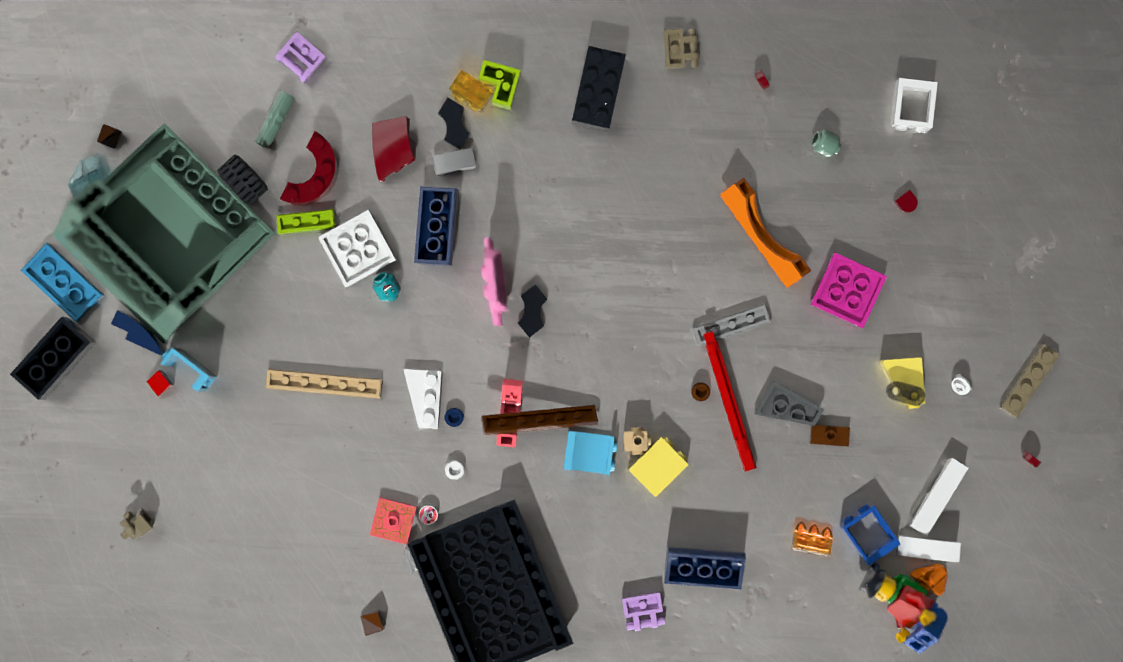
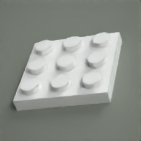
[318,210,397,288]

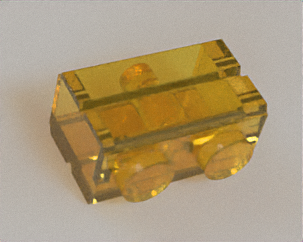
[449,70,494,112]

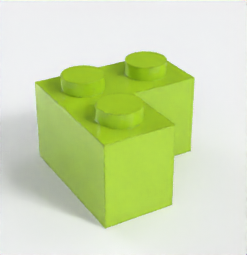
[478,60,521,110]

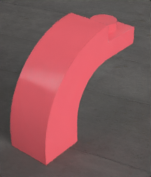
[497,379,523,448]

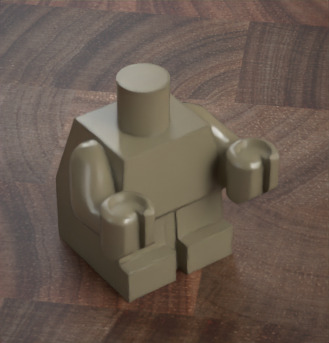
[120,508,155,540]

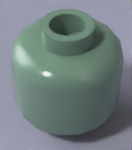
[811,129,841,158]

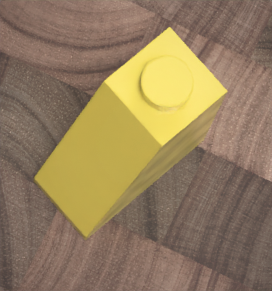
[880,358,925,409]

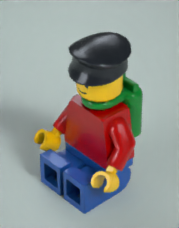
[859,563,948,654]

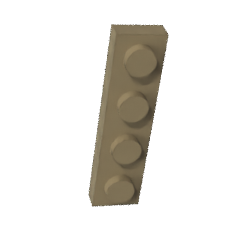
[1000,344,1060,418]

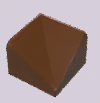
[97,124,122,149]
[360,610,385,636]

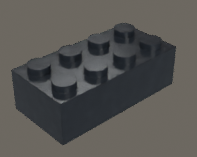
[572,46,626,132]
[10,316,96,400]

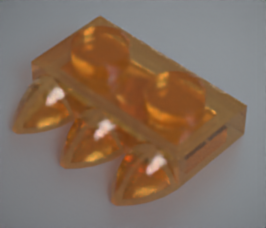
[791,521,833,558]

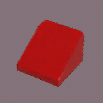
[146,370,173,397]

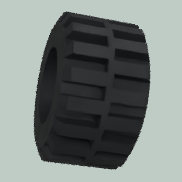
[217,154,268,205]

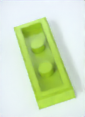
[276,209,336,235]

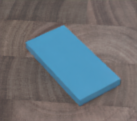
[21,243,104,323]

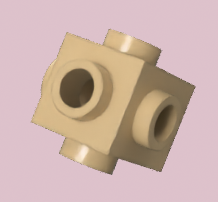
[623,427,651,455]

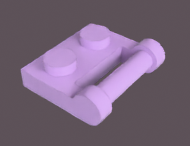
[275,32,327,83]

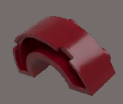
[280,131,339,205]

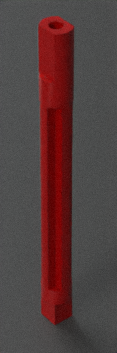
[703,331,757,472]

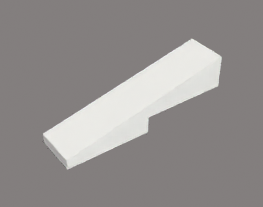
[910,458,968,536]

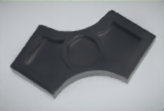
[438,97,470,150]
[518,284,547,338]

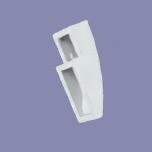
[897,536,961,562]

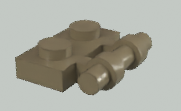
[663,29,700,69]

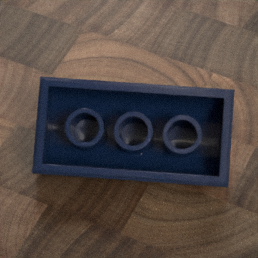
[414,186,458,266]
[664,547,746,589]

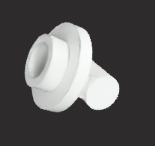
[952,373,973,395]

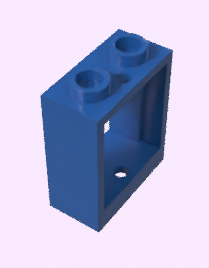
[840,504,901,566]

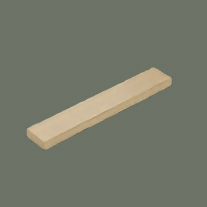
[266,369,382,398]

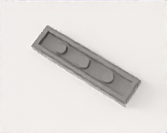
[692,304,771,346]

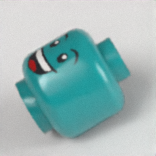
[372,272,401,302]

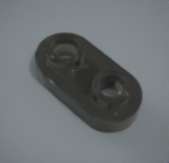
[886,381,925,406]

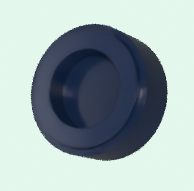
[444,408,464,427]

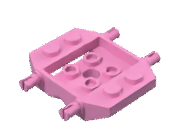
[481,238,508,326]

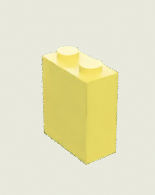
[628,437,689,497]

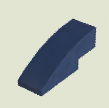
[111,310,166,355]

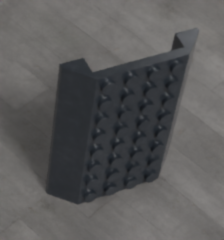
[407,499,574,662]

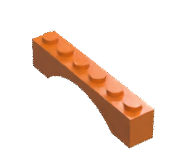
[720,178,811,288]

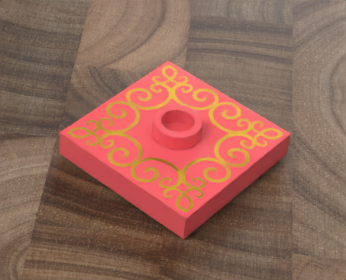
[370,497,417,544]

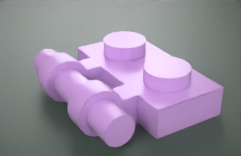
[622,592,665,631]

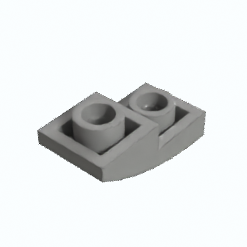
[432,148,476,176]

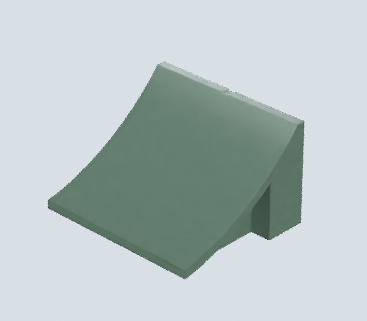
[52,123,275,344]

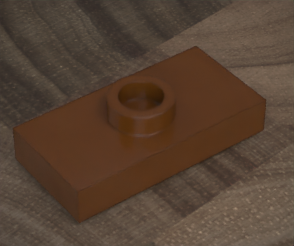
[810,425,850,447]

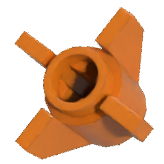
[910,563,948,597]

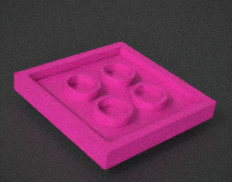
[810,252,887,329]

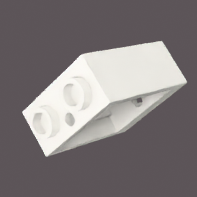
[891,78,938,133]

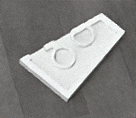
[403,369,442,429]

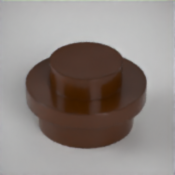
[691,382,710,401]

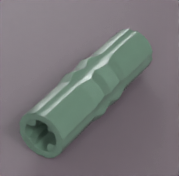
[255,91,295,149]

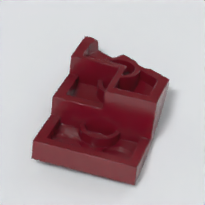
[372,116,416,182]

